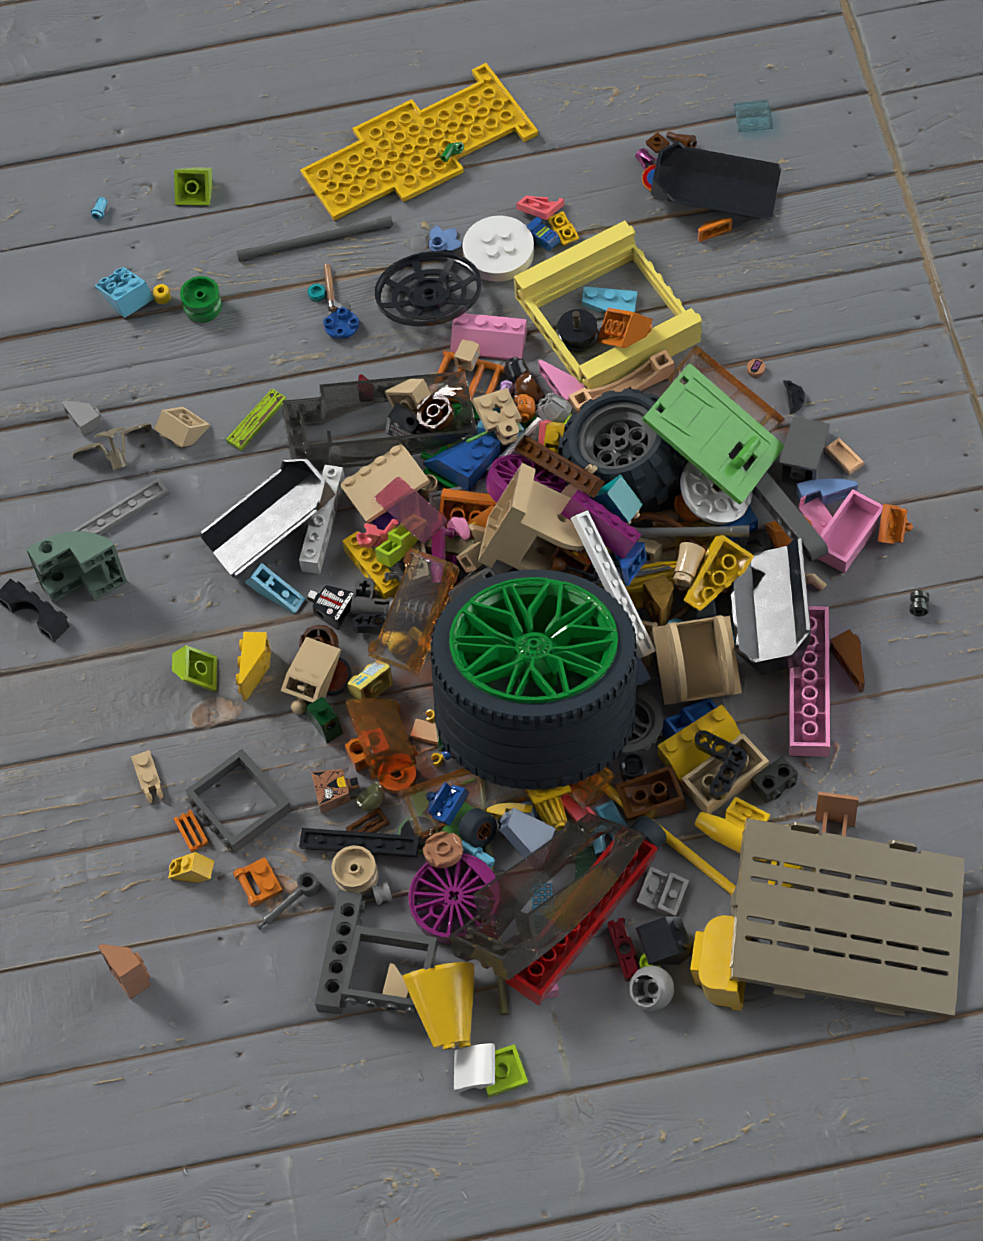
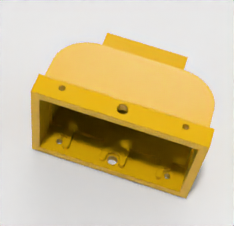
[690,915,752,1011]

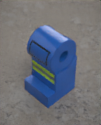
[527,216,561,251]

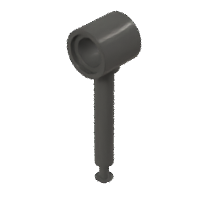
[257,871,320,930]

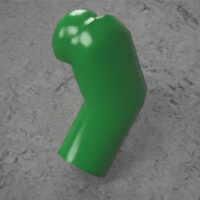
[440,142,464,162]

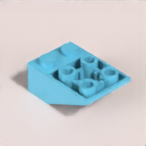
[95,267,154,318]

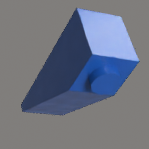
[615,542,647,586]

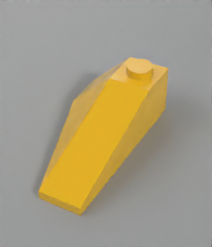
[683,535,754,611]

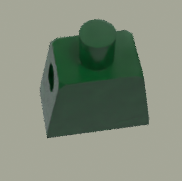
[306,697,343,743]

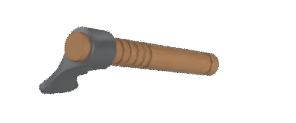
[324,264,350,313]

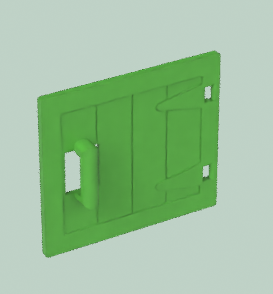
[642,364,784,505]

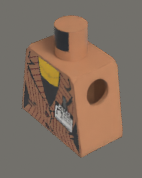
[311,769,360,813]

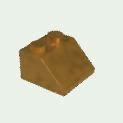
[643,574,674,627]

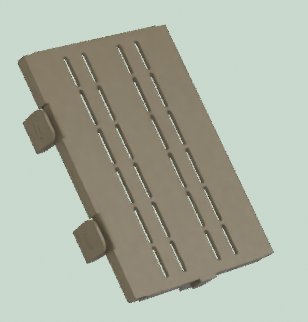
[730,818,964,1018]

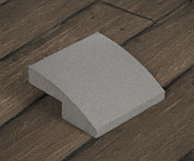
[635,866,689,917]

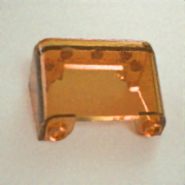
[345,698,418,779]

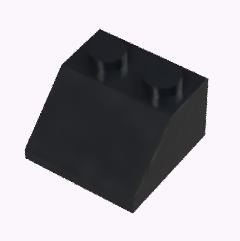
[636,917,693,965]

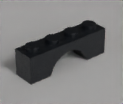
[0,578,70,643]

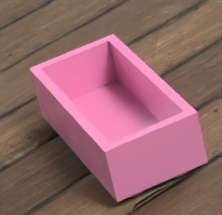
[818,489,883,574]

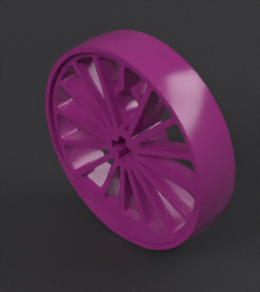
[486,455,567,503]
[408,853,501,945]

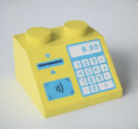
[347,660,393,707]

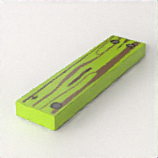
[226,389,287,451]

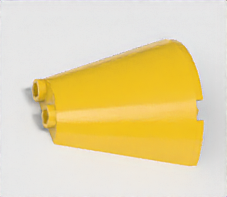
[402,962,475,1050]

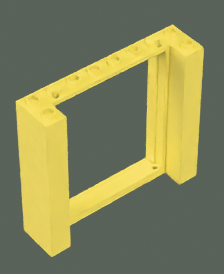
[514,221,702,389]

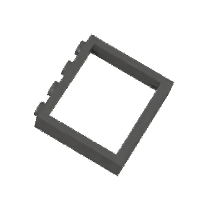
[185,749,292,853]
[341,925,438,1014]

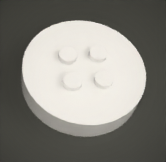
[463,216,534,282]

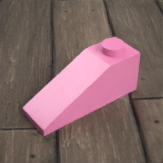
[538,360,586,402]

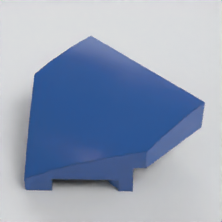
[426,782,470,826]

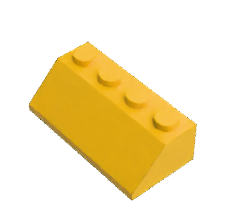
[658,704,741,785]

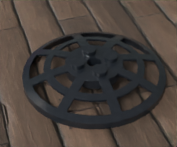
[375,251,482,327]

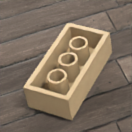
[681,733,769,814]

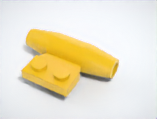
[694,797,770,863]

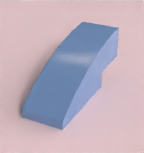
[796,479,858,505]

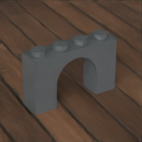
[448,559,514,600]

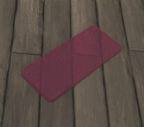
[375,477,447,543]

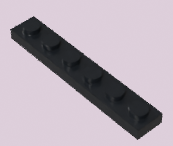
[299,828,420,858]

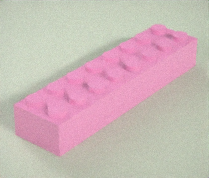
[789,606,830,757]

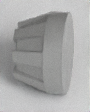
[535,392,572,423]

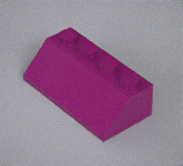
[561,489,641,559]

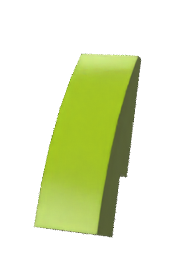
[375,515,428,568]

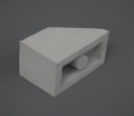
[62,401,102,437]

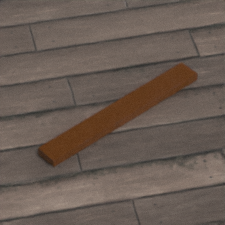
[515,435,605,498]

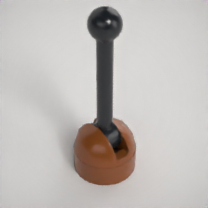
[551,556,597,580]

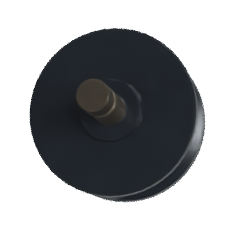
[557,309,598,352]

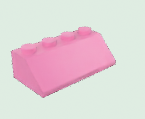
[450,313,527,360]

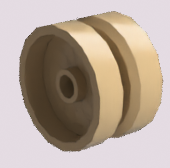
[331,845,379,896]

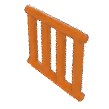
[429,350,504,404]

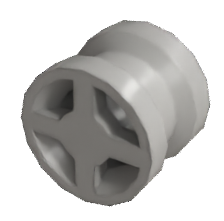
[371,882,393,905]

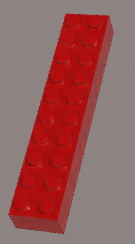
[505,826,658,1006]

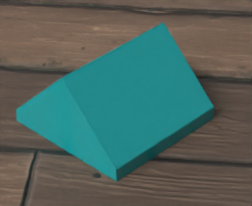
[589,475,642,523]

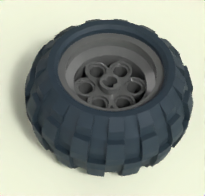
[558,389,689,513]

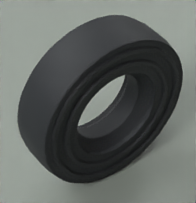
[738,531,772,554]

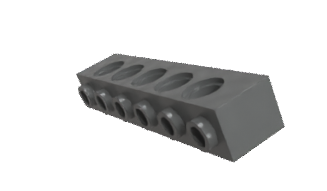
[315,890,366,1014]

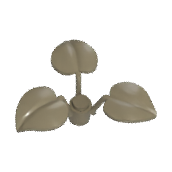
[72,423,152,470]

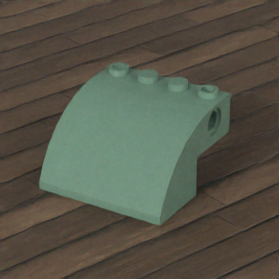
[26,531,127,603]

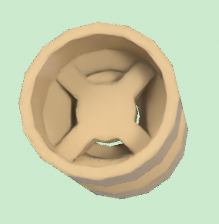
[420,474,438,500]

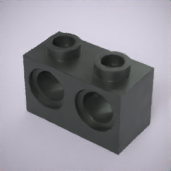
[751,756,798,803]

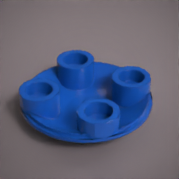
[323,307,359,339]

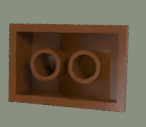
[615,765,687,821]

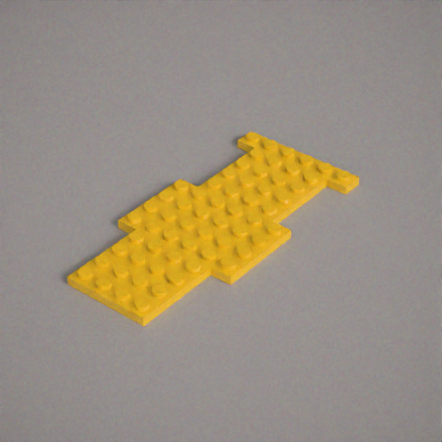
[300,63,539,221]

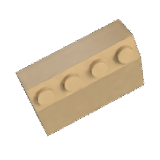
[339,444,430,523]

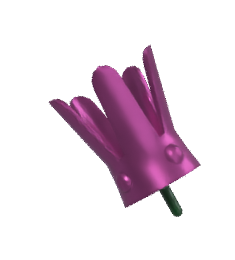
[635,148,657,170]

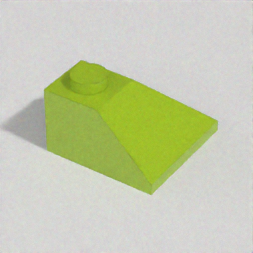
[174,167,213,205]
[172,645,217,691]

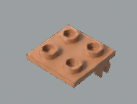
[815,792,859,836]

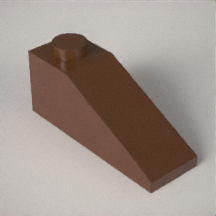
[829,629,865,693]

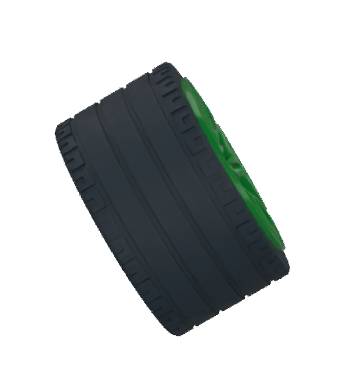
[431,569,637,790]

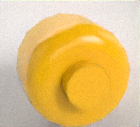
[152,284,171,304]

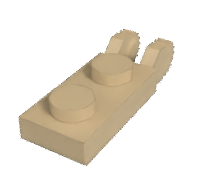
[131,750,164,804]

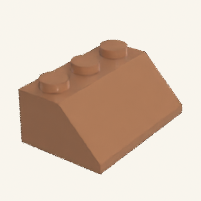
[98,944,151,999]

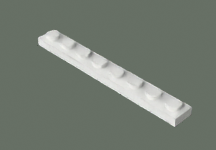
[571,510,656,659]

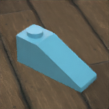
[245,563,306,613]

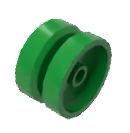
[180,276,223,323]

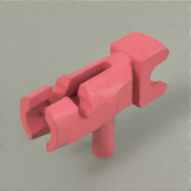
[357,519,399,548]

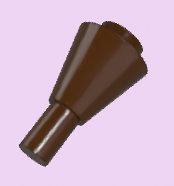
[666,131,697,148]

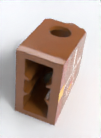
[550,546,591,578]

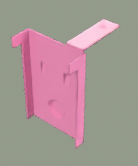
[798,496,832,535]

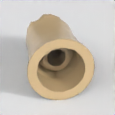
[673,542,706,587]

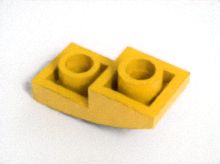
[547,211,579,246]
[486,803,533,819]

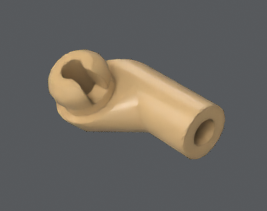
[805,573,827,591]

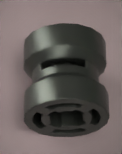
[909,590,930,616]

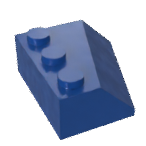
[423,434,501,491]

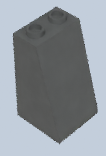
[778,417,830,486]

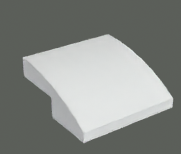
[454,1043,495,1092]

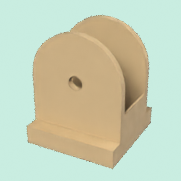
[478,463,585,574]
[651,615,742,705]

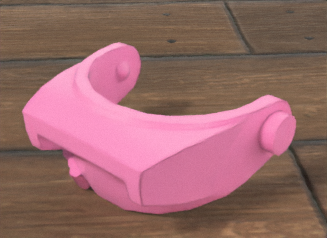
[447,517,471,540]

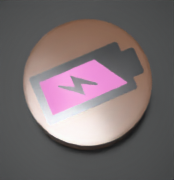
[747,359,765,378]

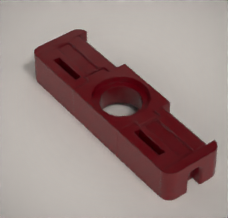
[607,918,639,982]

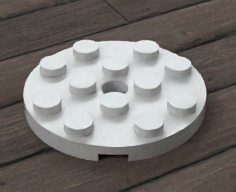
[680,455,752,525]

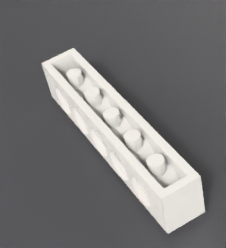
[299,465,345,574]

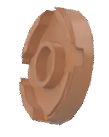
[423,831,464,868]

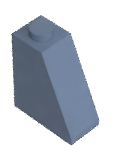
[500,808,555,868]

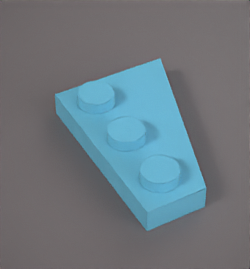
[582,287,637,313]

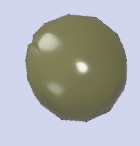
[356,782,385,811]

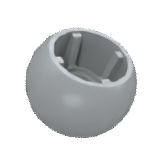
[629,966,674,1011]

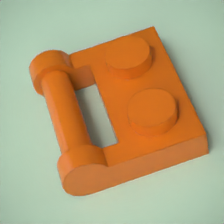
[233,857,283,907]

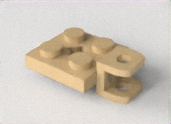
[473,388,522,446]

